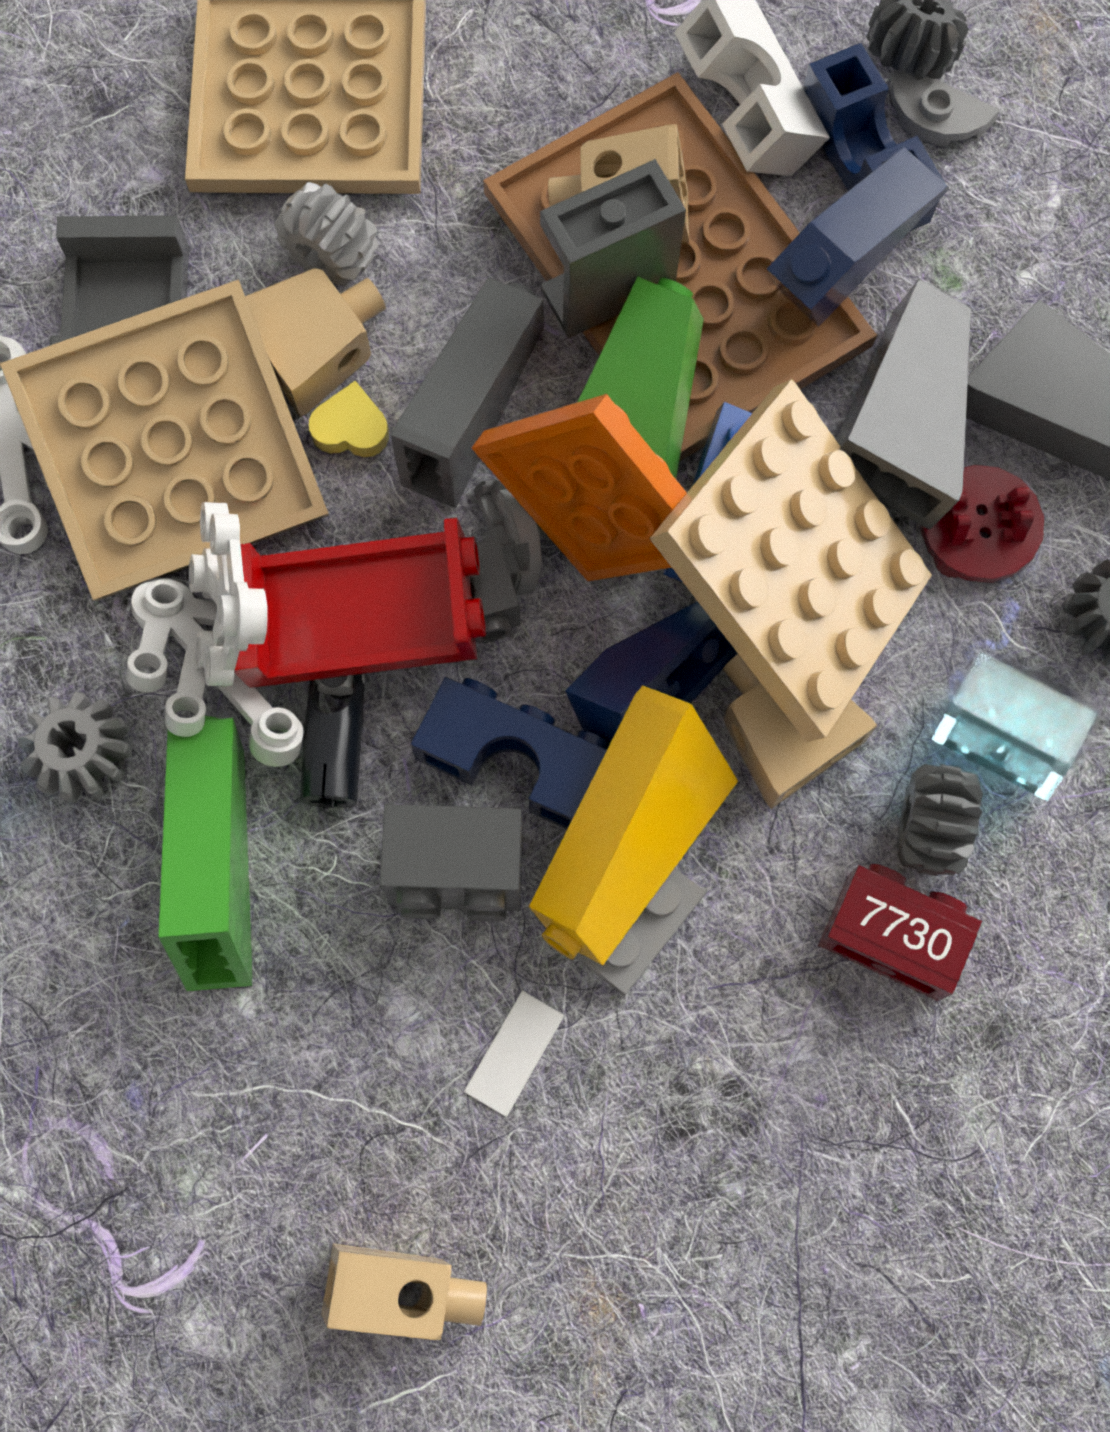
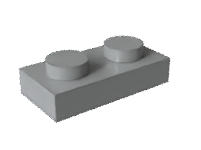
[575,868,706,997]

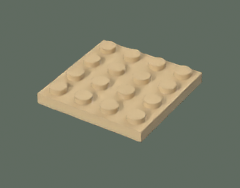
[185,0,426,194]
[0,279,329,601]
[649,379,932,742]

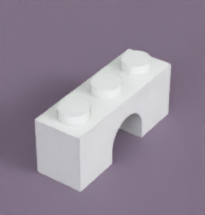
[674,0,830,176]

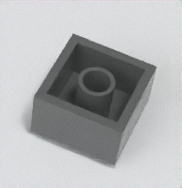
[379,804,523,921]

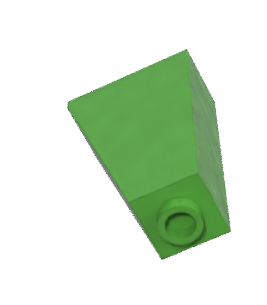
[578,277,704,479]
[158,716,253,991]

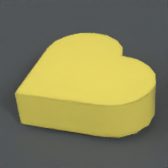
[309,381,389,457]

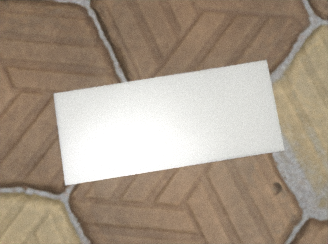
[464,991,565,1117]

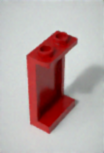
[234,517,486,688]

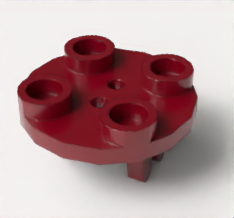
[920,465,1044,583]

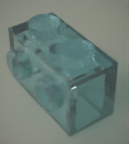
[931,652,1098,801]

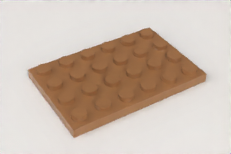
[483,72,877,462]

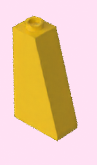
[529,685,738,965]

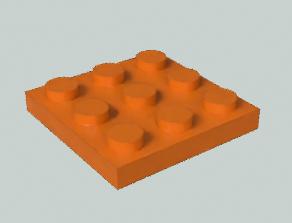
[471,394,687,581]

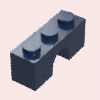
[803,43,946,232]
[411,677,610,830]

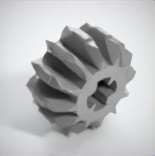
[274,182,379,286]
[17,691,132,803]

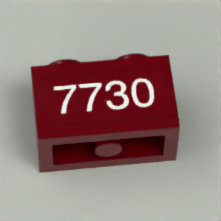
[818,864,982,1001]

